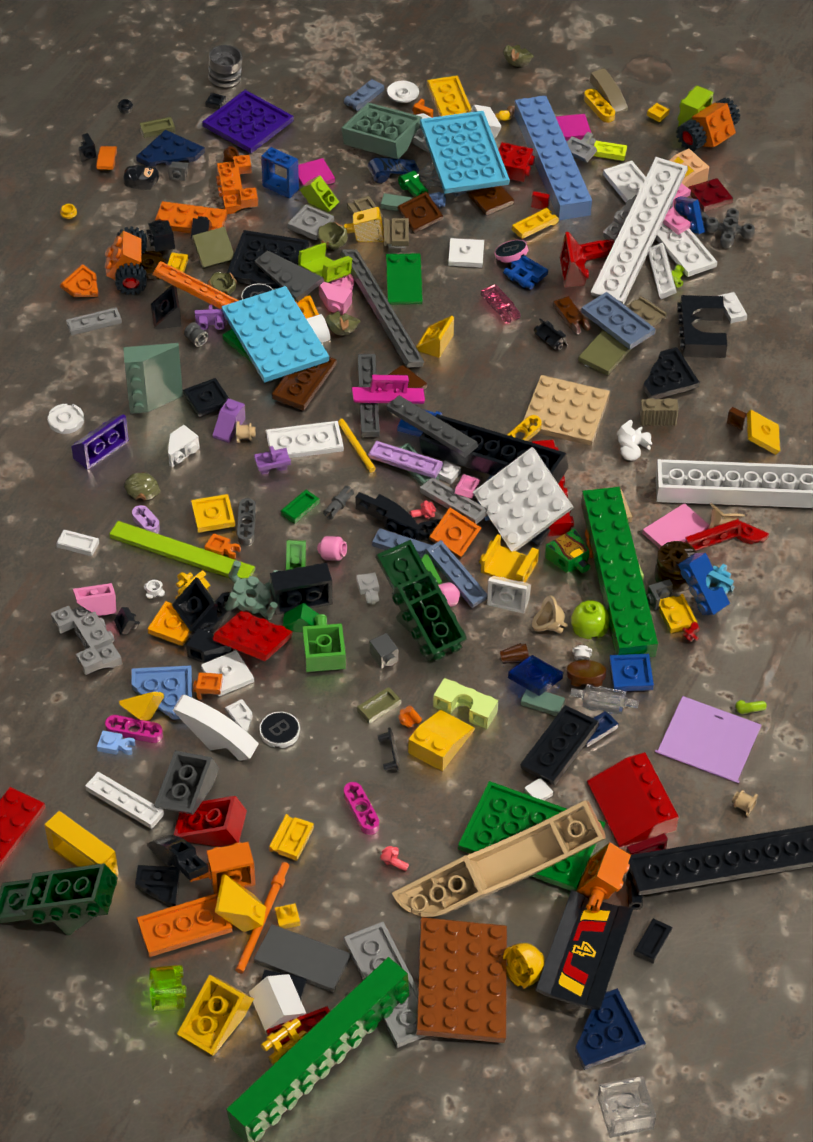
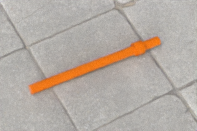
[235,862,290,974]

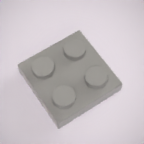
[288,204,334,240]

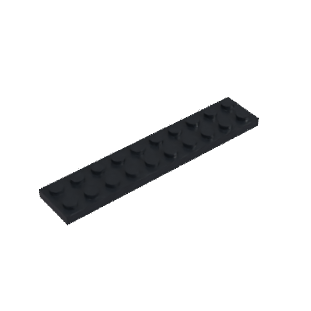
[628,825,813,896]

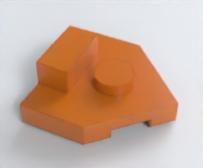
[60,264,98,297]

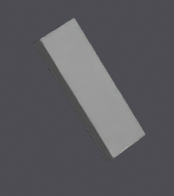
[66,307,122,336]

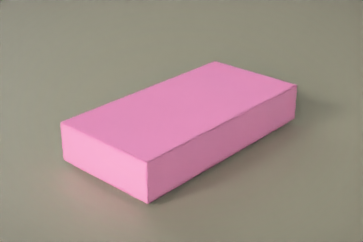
[454,474,480,499]

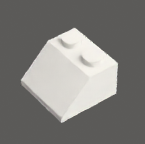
[487,576,531,614]

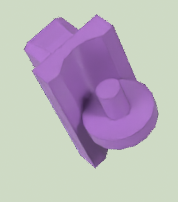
[195,305,227,330]
[254,446,291,475]

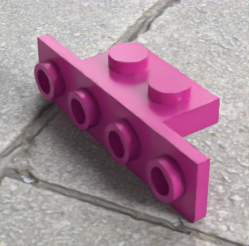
[352,375,425,404]

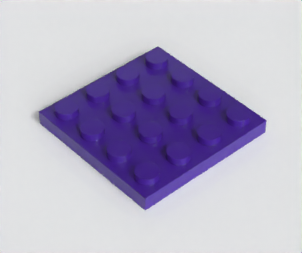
[202,90,294,153]

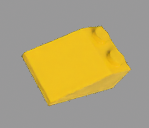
[408,710,475,772]
[177,975,254,1056]

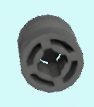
[184,322,209,347]

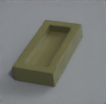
[140,117,175,138]
[357,687,401,724]

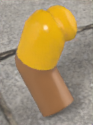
[495,106,515,121]

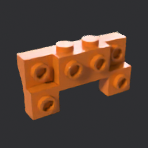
[216,155,258,214]

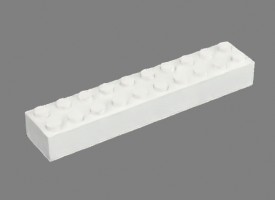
[656,459,813,508]

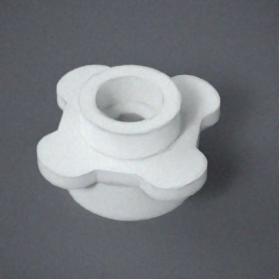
[144,580,165,599]
[572,645,592,660]

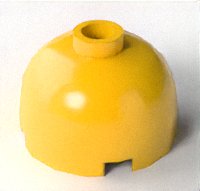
[503,943,545,988]

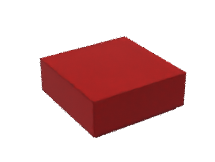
[531,191,550,210]

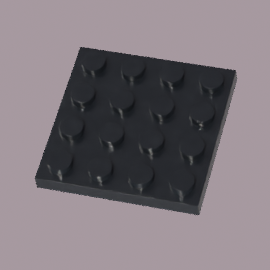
[227,230,309,289]

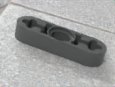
[237,498,256,546]

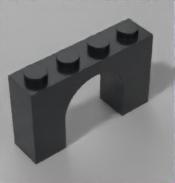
[677,295,728,358]

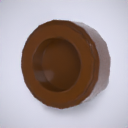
[222,146,239,162]

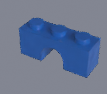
[678,553,730,615]

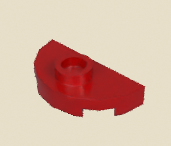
[737,520,769,544]

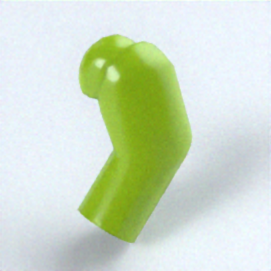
[671,265,684,288]
[735,700,767,714]

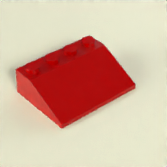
[587,752,679,848]

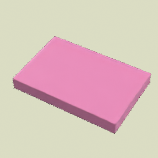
[642,503,710,549]

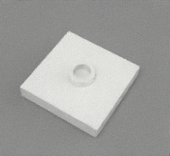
[448,238,484,268]
[201,650,254,697]

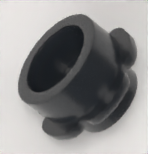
[117,99,133,114]

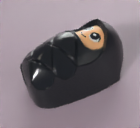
[123,165,159,190]

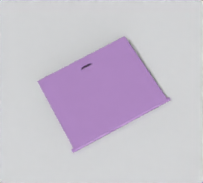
[655,696,761,784]

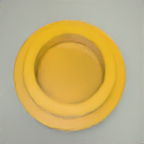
[60,204,77,219]

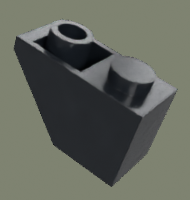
[186,628,233,663]

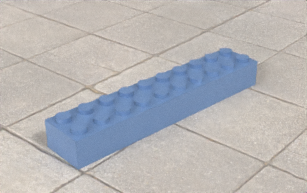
[514,95,592,220]

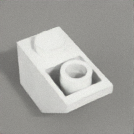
[168,425,199,467]

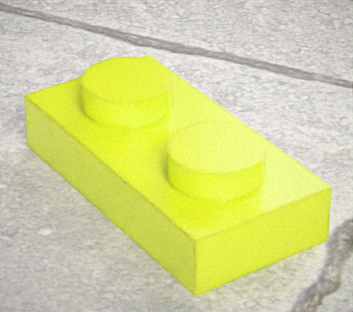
[593,141,627,161]

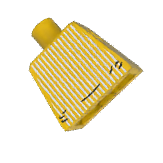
[344,207,384,242]

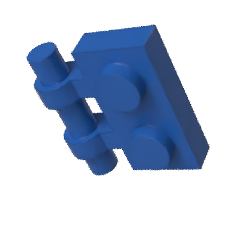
[503,254,548,290]

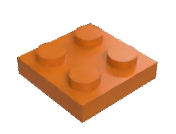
[429,507,481,559]

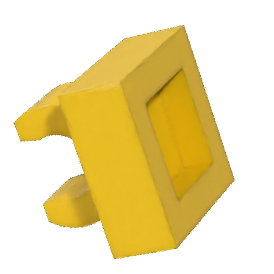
[275,903,300,929]

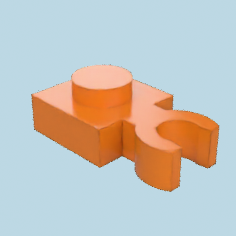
[205,533,241,559]

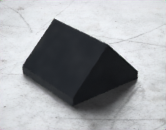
[151,285,181,329]
[172,577,217,632]

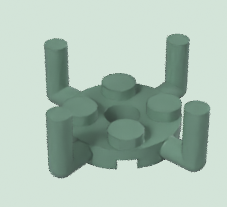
[225,561,278,620]

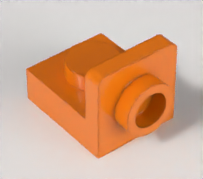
[412,98,433,117]
[193,673,223,700]

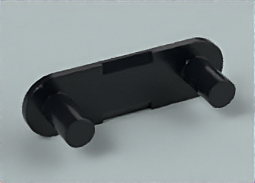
[378,727,400,771]

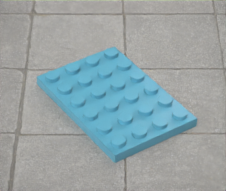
[420,110,510,194]
[222,286,329,383]

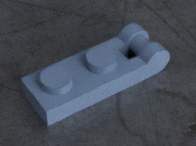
[344,79,384,111]

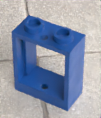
[261,147,299,199]

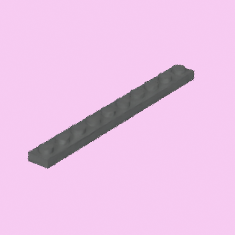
[340,249,424,368]

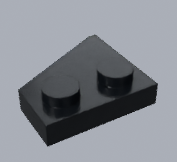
[135,865,181,907]

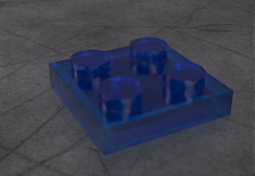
[508,655,564,696]

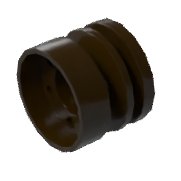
[655,541,697,592]

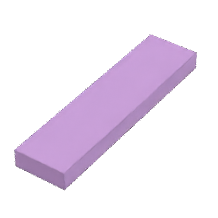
[368,441,443,479]

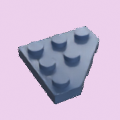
[132,665,192,719]

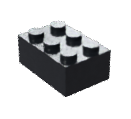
[270,563,333,615]

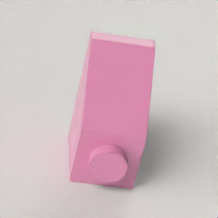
[319,282,352,315]
[73,583,116,616]

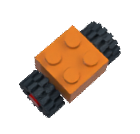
[676,98,740,151]
[105,226,147,295]

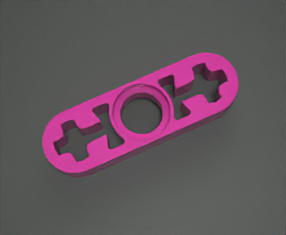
[105,715,163,743]
[344,782,379,835]

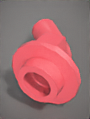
[409,500,436,519]
[380,846,409,872]

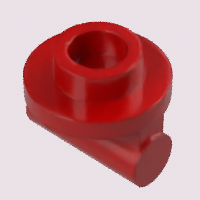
[682,622,700,642]

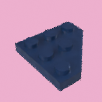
[136,130,205,167]
[575,988,646,1070]

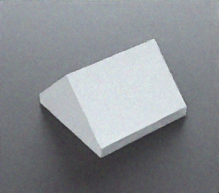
[249,974,306,1032]

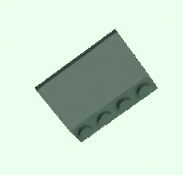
[341,102,422,159]
[123,343,183,414]

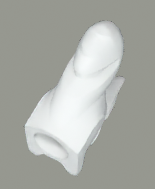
[617,419,652,461]

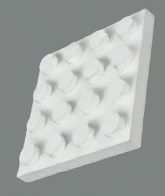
[473,447,574,552]

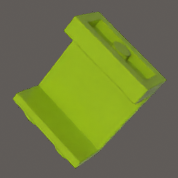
[298,243,353,282]

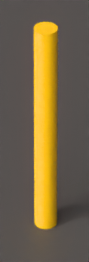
[338,419,376,473]

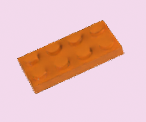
[155,201,228,233]
[137,893,232,957]

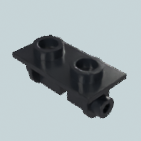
[534,318,568,350]

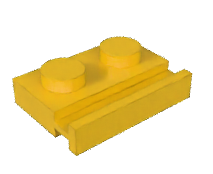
[658,594,697,634]
[269,814,314,861]

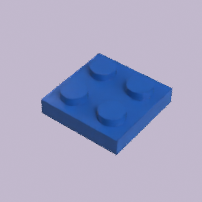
[609,654,654,692]

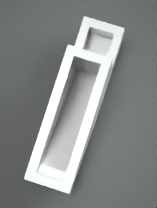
[172,695,259,761]

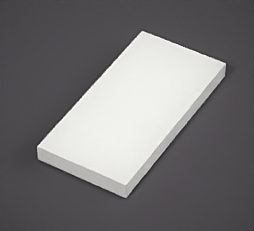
[266,421,344,458]

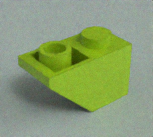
[299,175,339,212]

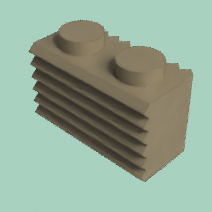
[639,398,679,426]

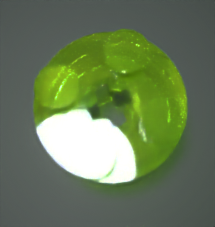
[149,965,186,1012]

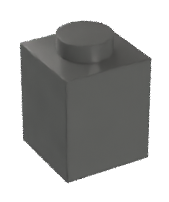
[369,633,398,669]

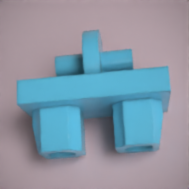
[706,564,735,594]

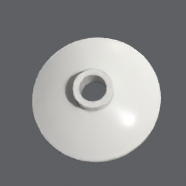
[387,81,419,103]

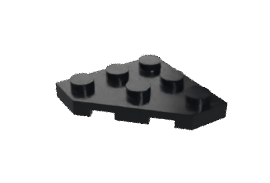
[643,347,700,399]

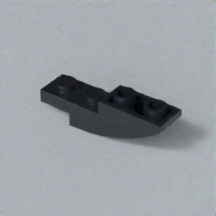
[355,492,419,541]
[147,835,208,880]

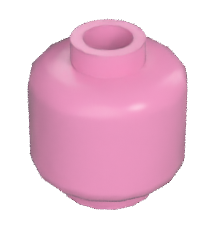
[317,536,347,561]
[438,582,460,607]

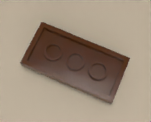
[272,357,337,411]

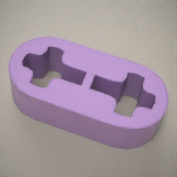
[132,505,160,533]

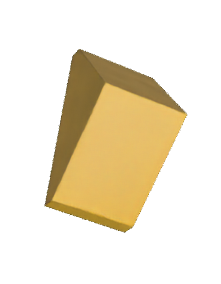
[119,692,164,721]

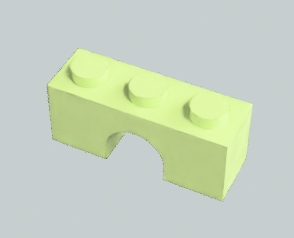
[433,678,498,729]

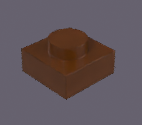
[727,407,747,431]

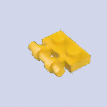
[261,1018,307,1065]

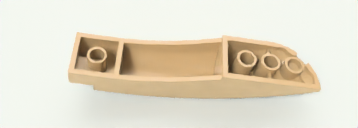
[392,800,606,917]

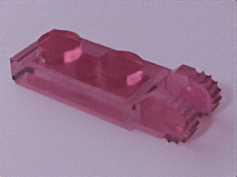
[481,284,521,324]

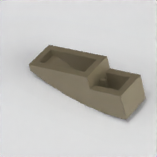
[590,68,628,114]

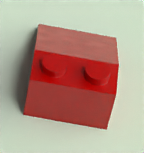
[559,232,589,288]
[173,796,247,847]

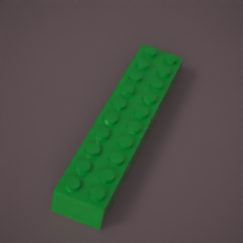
[581,487,658,657]
[226,957,409,1142]

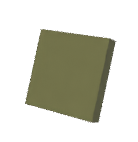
[192,227,234,269]

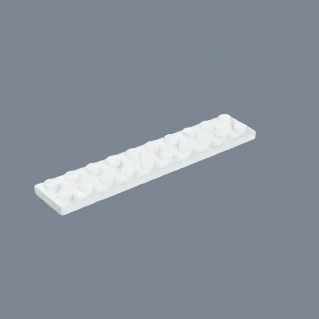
[591,157,688,304]
[603,161,717,277]

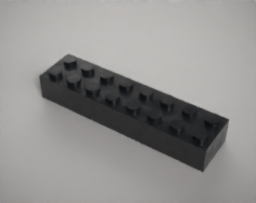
[419,414,569,483]

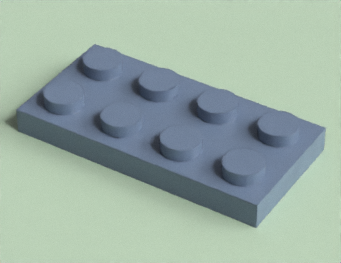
[581,292,656,350]

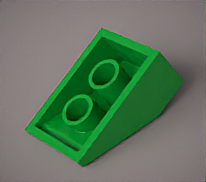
[386,253,422,305]

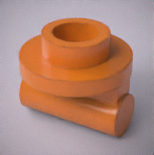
[398,706,422,728]

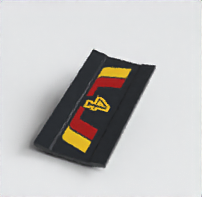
[536,890,633,1010]

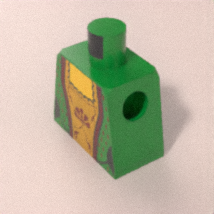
[545,529,590,573]

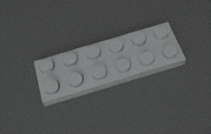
[344,922,426,1048]

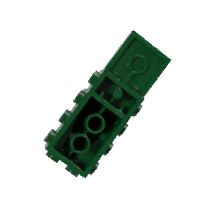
[375,539,467,661]
[0,863,118,935]

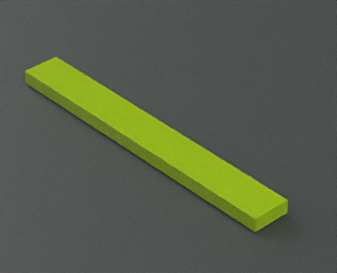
[109,521,255,579]

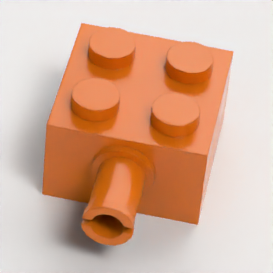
[190,842,256,894]
[577,842,631,913]

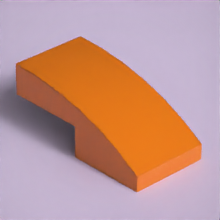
[97,146,117,170]

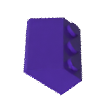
[71,414,129,470]

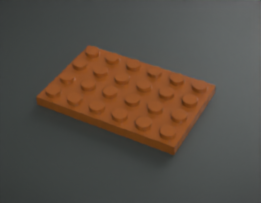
[416,917,507,1043]

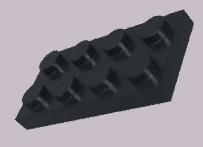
[520,705,600,785]

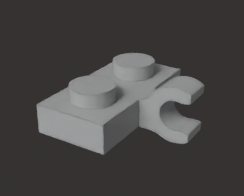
[567,132,597,162]

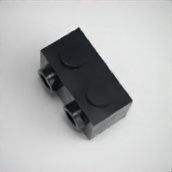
[146,220,175,252]

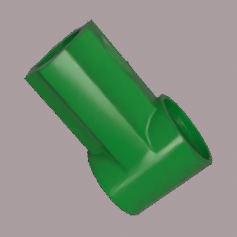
[398,171,428,197]

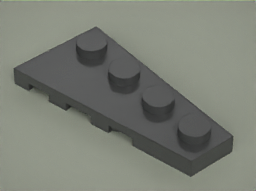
[255,251,324,302]

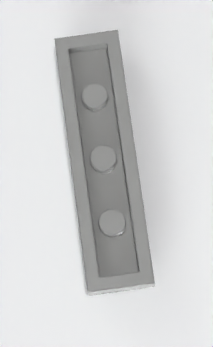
[420,477,488,524]

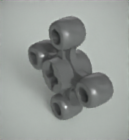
[705,208,755,248]

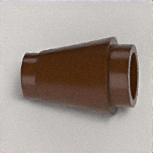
[500,643,529,662]

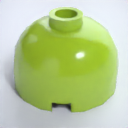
[571,600,610,639]

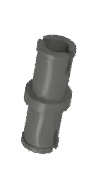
[323,486,354,520]

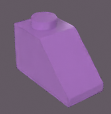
[213,398,246,443]

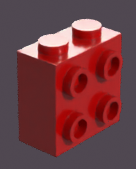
[498,142,535,182]

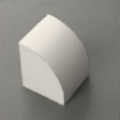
[307,314,330,343]

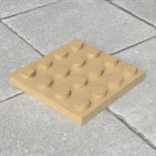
[523,375,610,446]

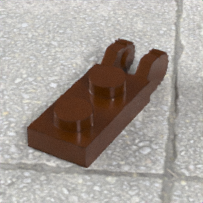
[553,296,591,335]

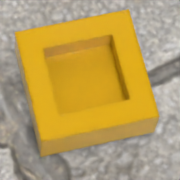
[647,103,670,122]

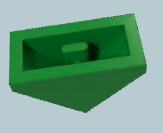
[282,603,319,633]

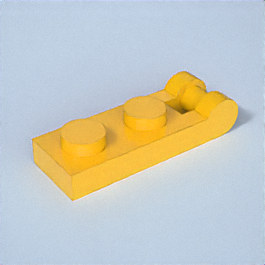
[512,208,559,239]

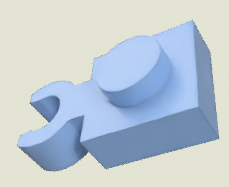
[97,731,135,755]

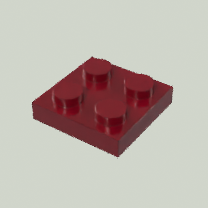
[688,178,733,212]

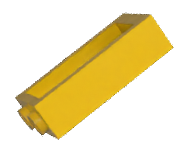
[44,811,119,877]

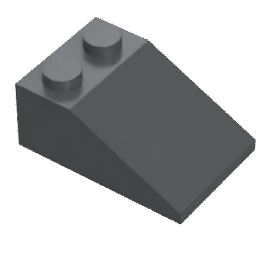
[154,750,219,815]

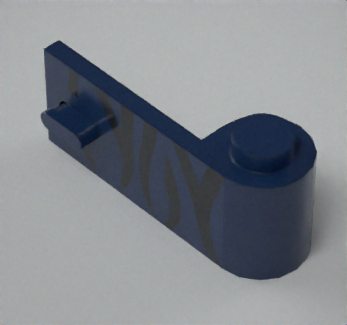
[367,158,421,183]

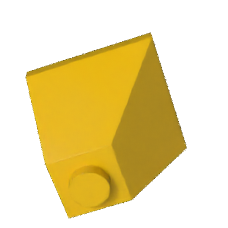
[215,874,266,932]

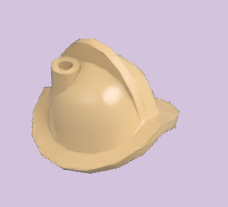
[709,502,745,529]
[532,595,568,633]

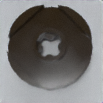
[139,250,166,281]

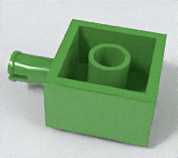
[303,614,346,672]

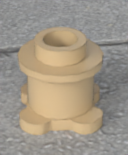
[236,421,256,443]
[732,789,758,817]

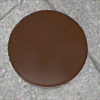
[566,660,606,687]

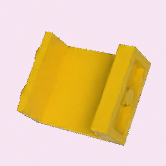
[479,534,539,583]

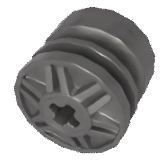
[208,45,242,88]

